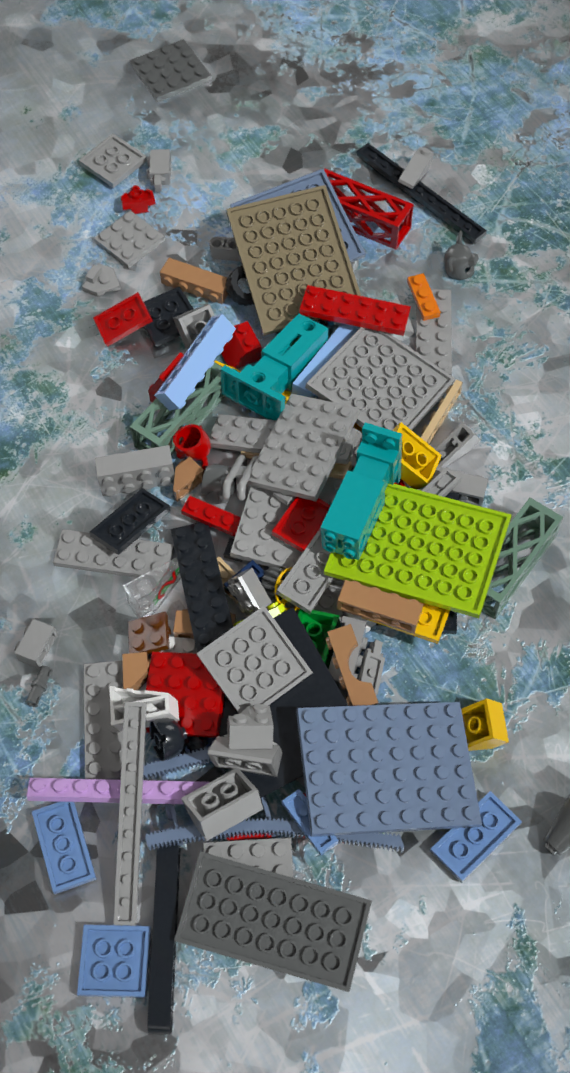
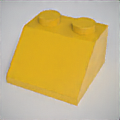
[461,698,509,751]

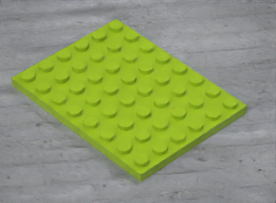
[324,484,512,619]

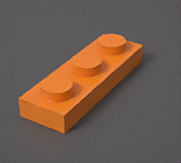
[407,273,441,321]

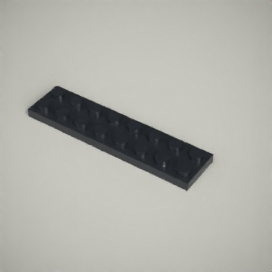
[171,522,233,653]

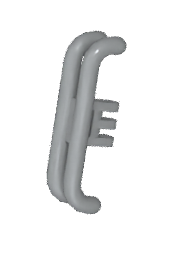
[223,454,258,500]

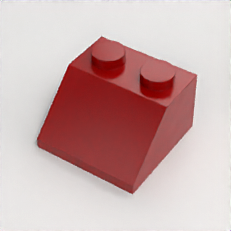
[221,321,262,369]

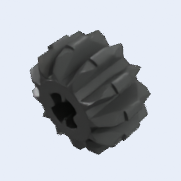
[261,567,288,600]

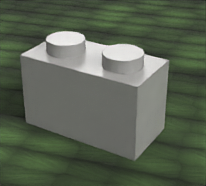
[14,619,58,669]

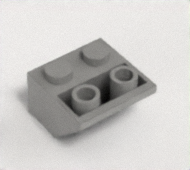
[227,568,272,616]

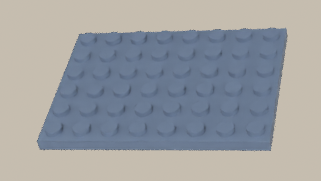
[296,702,482,837]

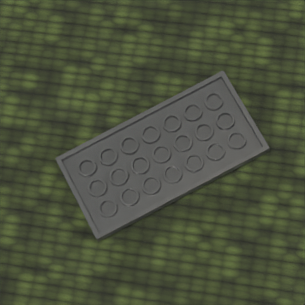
[174,851,372,992]

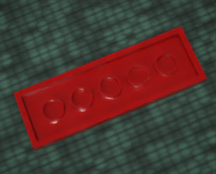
[299,285,411,336]

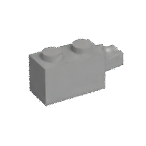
[147,149,171,192]

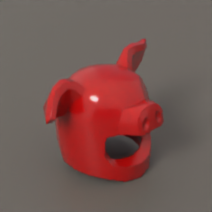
[173,424,211,470]

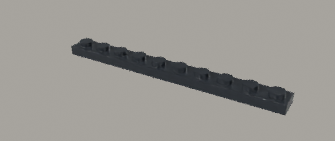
[357,143,487,244]

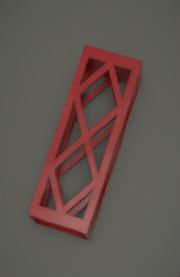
[324,168,414,250]

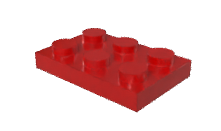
[93,292,153,346]
[271,497,331,553]

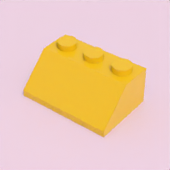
[392,422,442,490]

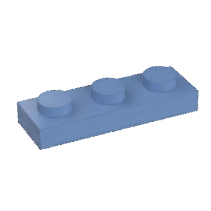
[282,789,338,856]

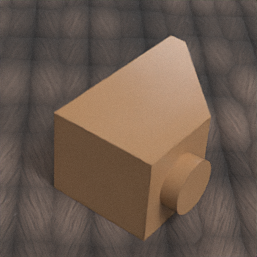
[173,457,204,502]
[122,652,151,690]

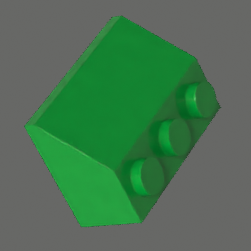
[298,609,341,669]

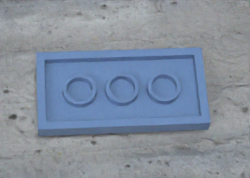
[430,791,522,883]
[31,802,97,894]

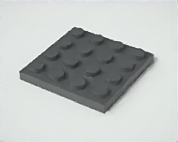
[129,39,212,103]

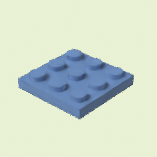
[77,925,151,998]

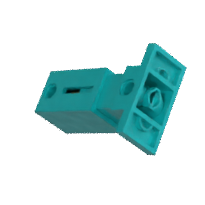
[221,314,328,421]
[320,422,402,560]

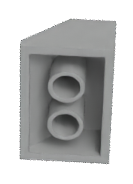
[208,735,282,777]
[181,767,263,841]

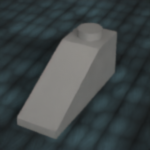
[398,147,434,189]
[435,422,481,468]

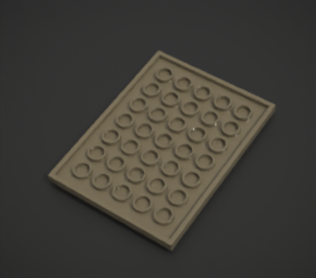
[226,185,361,336]

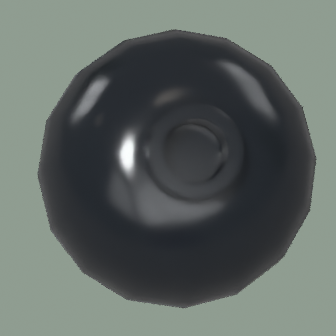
[149,718,187,761]

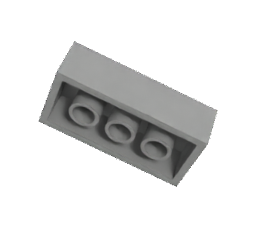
[95,445,175,496]

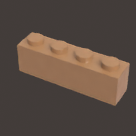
[160,258,228,304]
[337,580,423,634]

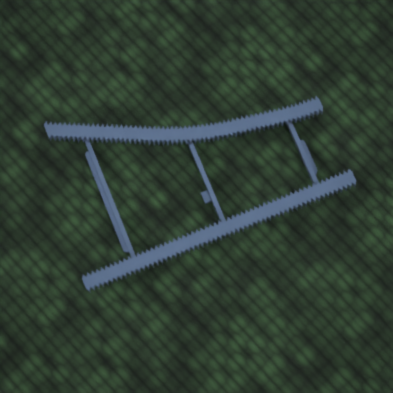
[143,746,404,853]

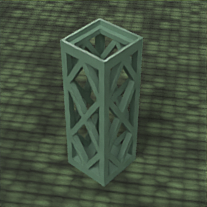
[130,362,225,455]
[482,497,563,619]

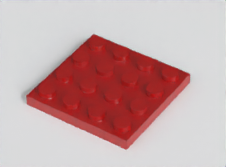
[146,652,225,738]

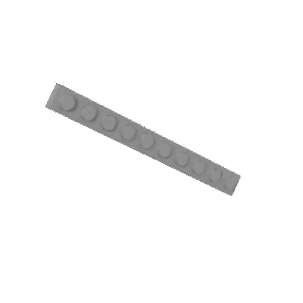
[113,702,147,926]

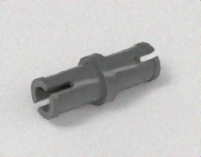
[25,665,53,707]

